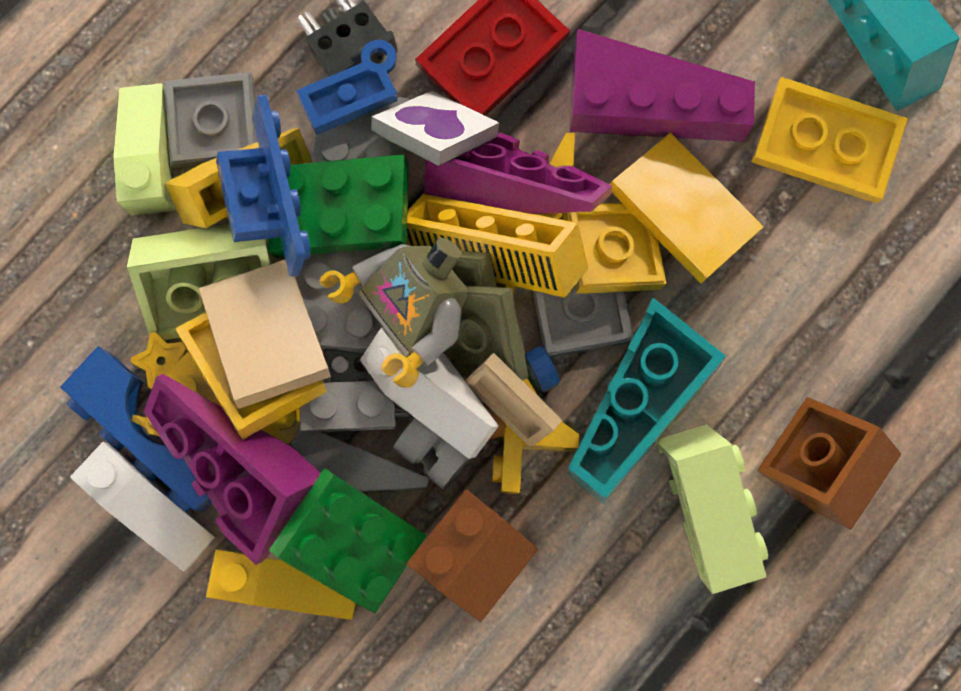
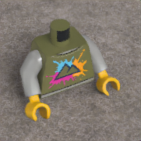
[319,238,468,388]

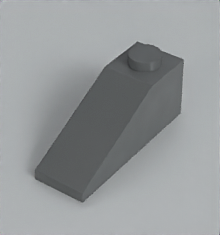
[291,427,432,494]

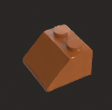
[757,397,901,530]
[406,489,538,622]

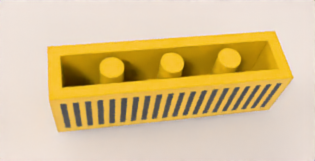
[407,194,588,298]

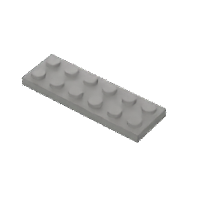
[296,97,409,353]

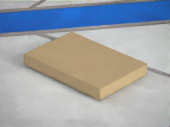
[199,260,331,409]

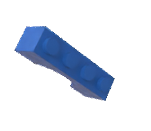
[60,346,212,512]

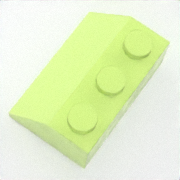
[127,223,277,340]

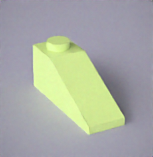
[114,83,175,216]

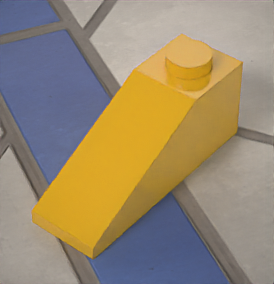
[164,128,312,228]
[206,549,356,620]

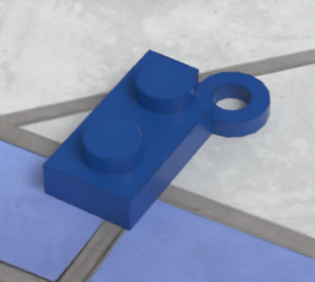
[296,40,398,136]

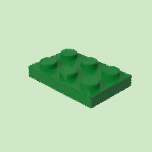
[268,154,409,257]
[269,468,427,614]

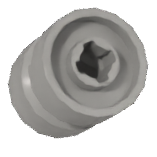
[393,418,471,490]

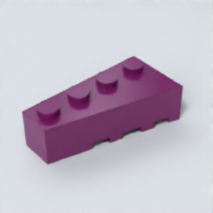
[570,29,755,142]

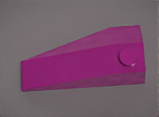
[425,133,612,214]
[144,374,321,565]

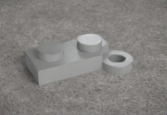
[299,381,395,433]

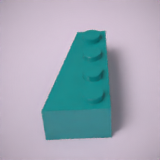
[828,0,960,112]
[568,298,726,505]

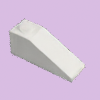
[360,327,498,459]
[70,442,217,572]

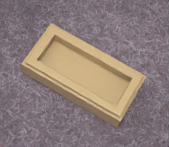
[464,353,562,447]

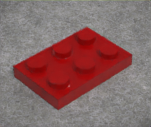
[415,0,570,116]

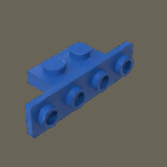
[216,94,310,277]

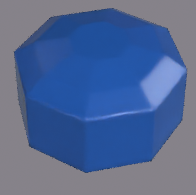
[524,346,560,393]

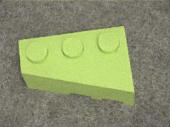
[656,424,768,594]

